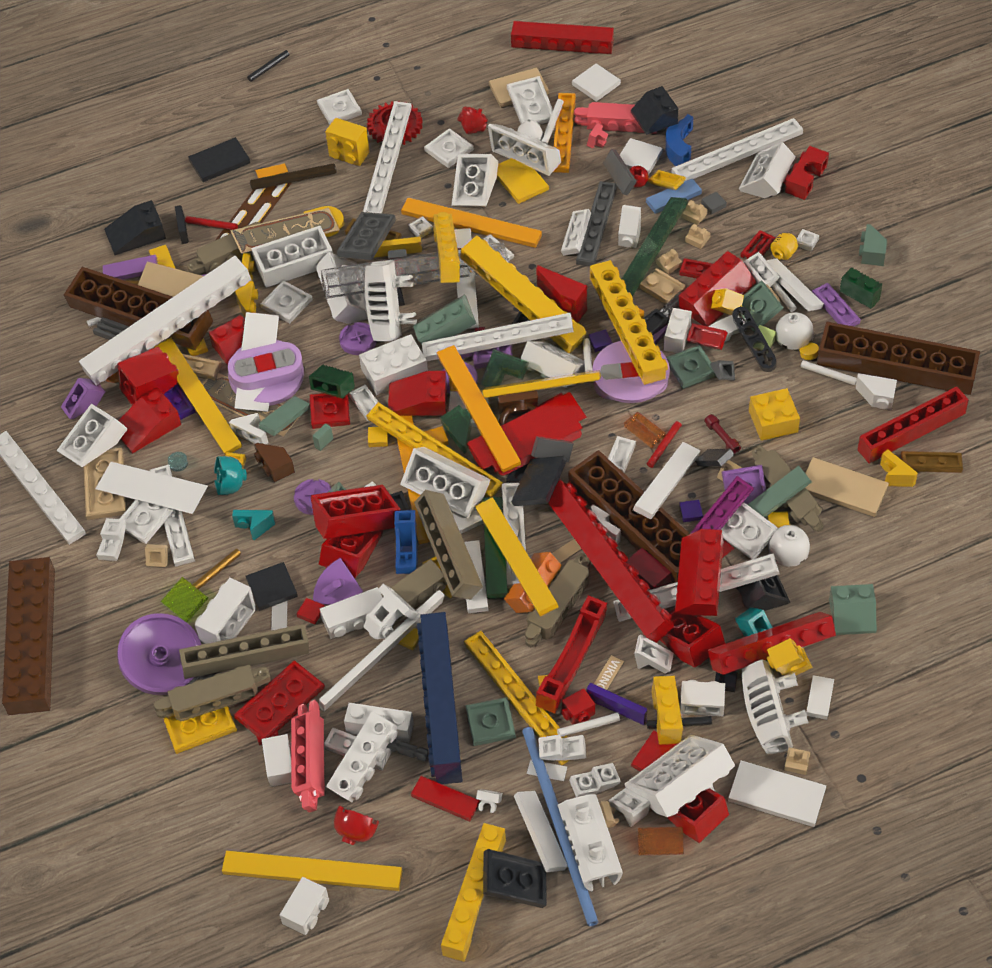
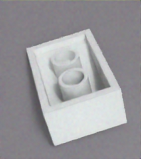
[452,154,499,207]
[57,404,127,467]

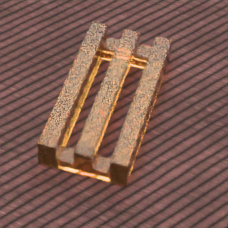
[624,412,666,448]

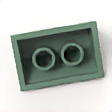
[413,294,477,344]

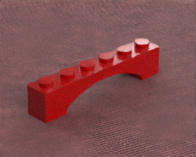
[536,595,607,714]

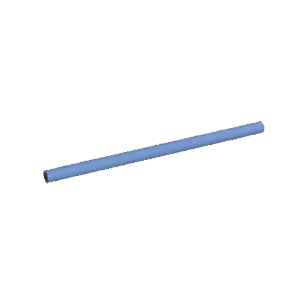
[522,727,599,926]

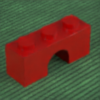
[784,146,829,200]

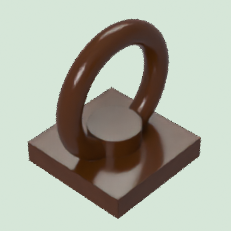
[498,390,538,426]

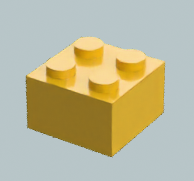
[325,117,370,166]
[749,388,800,441]

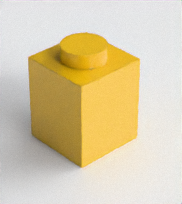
[711,289,744,315]

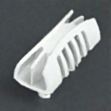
[365,260,417,341]
[742,660,809,754]
[558,794,623,892]

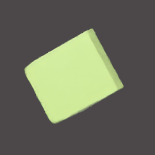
[753,325,776,351]

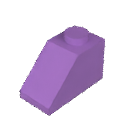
[61,378,105,419]

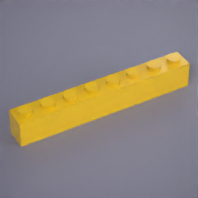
[460,235,587,353]

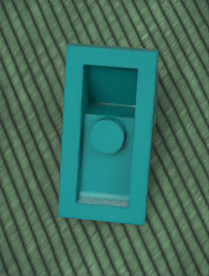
[232,510,275,540]

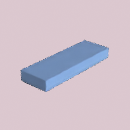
[646,178,702,214]

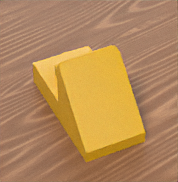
[880,449,918,487]

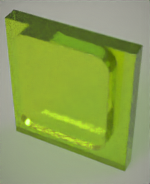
[161,577,208,623]

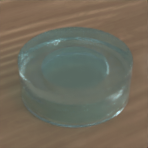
[168,452,188,472]

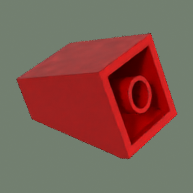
[117,347,179,406]

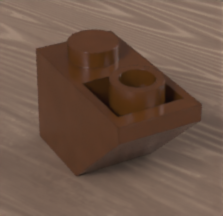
[254,443,295,483]

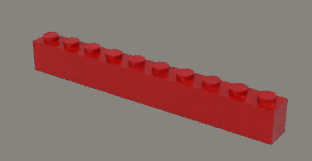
[549,480,674,643]

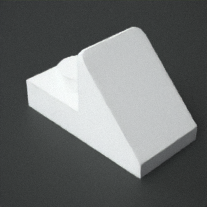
[229,413,269,444]
[635,635,674,673]
[609,788,650,827]

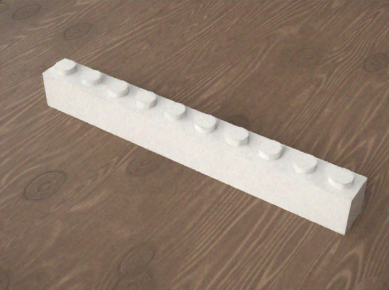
[79,256,251,385]

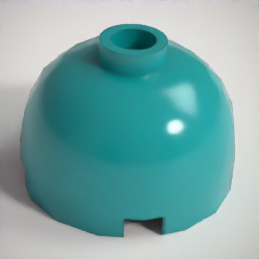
[214,456,247,495]

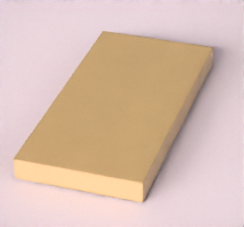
[138,261,204,297]
[84,448,127,520]
[805,457,889,517]

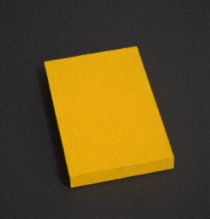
[497,158,549,204]
[163,706,237,754]

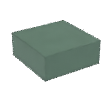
[313,423,333,451]

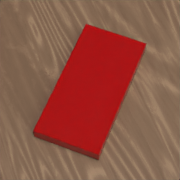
[234,660,325,739]

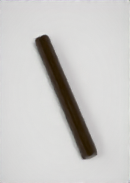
[250,163,337,190]

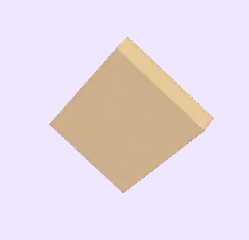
[489,68,549,108]

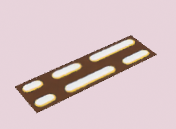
[216,183,291,240]

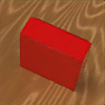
[296,598,325,625]

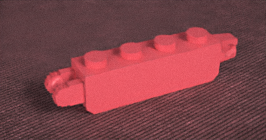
[574,102,668,134]
[291,700,325,813]

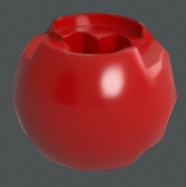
[629,165,649,188]

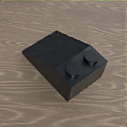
[104,200,166,255]

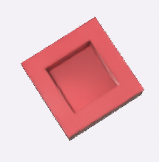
[587,123,608,149]

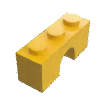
[767,638,813,676]
[652,676,683,745]

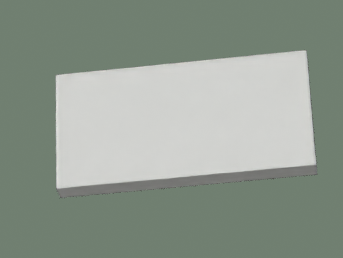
[728,760,826,827]

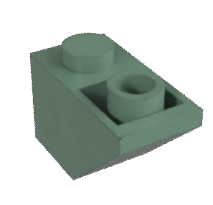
[859,224,887,266]

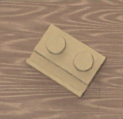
[640,268,686,304]

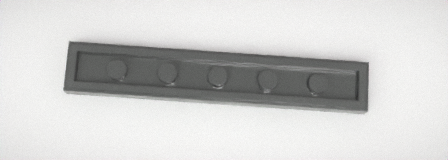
[576,181,617,266]

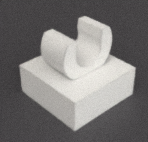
[476,789,503,813]

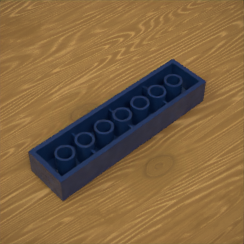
[417,612,463,785]

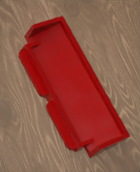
[467,392,587,476]

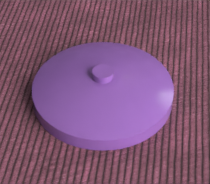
[117,613,201,695]

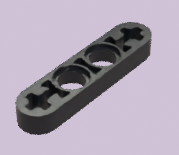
[732,306,777,372]

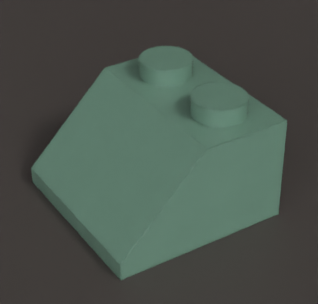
[829,584,877,635]

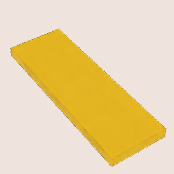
[482,370,601,398]

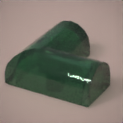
[480,349,529,387]

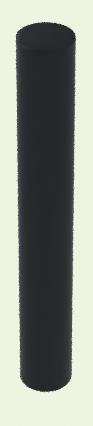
[247,50,289,82]
[646,716,712,729]

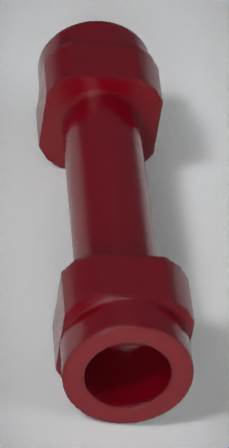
[704,414,741,454]

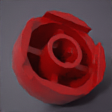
[334,806,379,846]

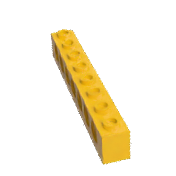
[590,260,668,385]

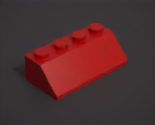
[679,251,756,327]
[311,485,401,539]
[675,529,723,616]

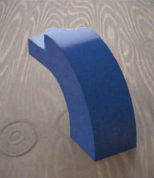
[665,114,693,166]
[394,510,418,574]

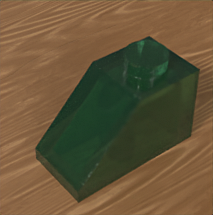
[440,405,472,454]

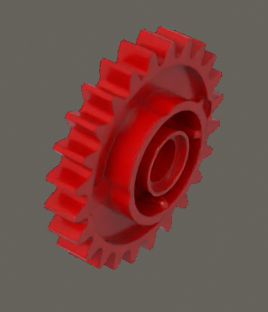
[367,101,423,145]

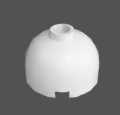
[776,312,814,350]
[768,525,810,567]

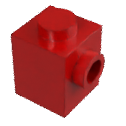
[561,688,595,725]

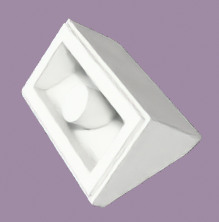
[743,252,779,287]

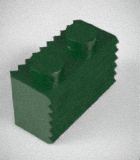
[840,267,882,309]
[309,364,355,399]

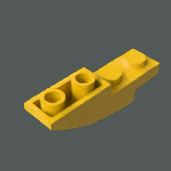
[235,253,258,317]

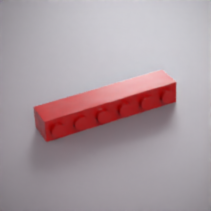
[511,21,614,54]
[857,386,969,464]
[708,612,836,675]

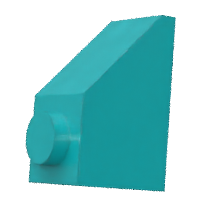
[735,608,773,637]

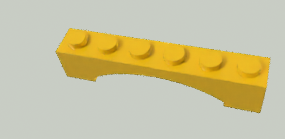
[434,212,460,283]
[441,823,506,962]

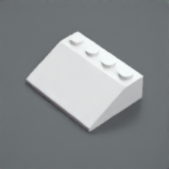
[624,735,735,817]

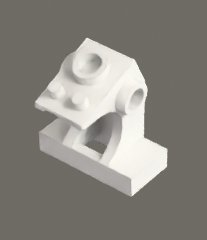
[363,584,419,639]

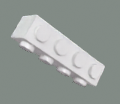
[326,711,398,803]

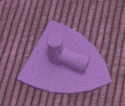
[313,558,363,604]

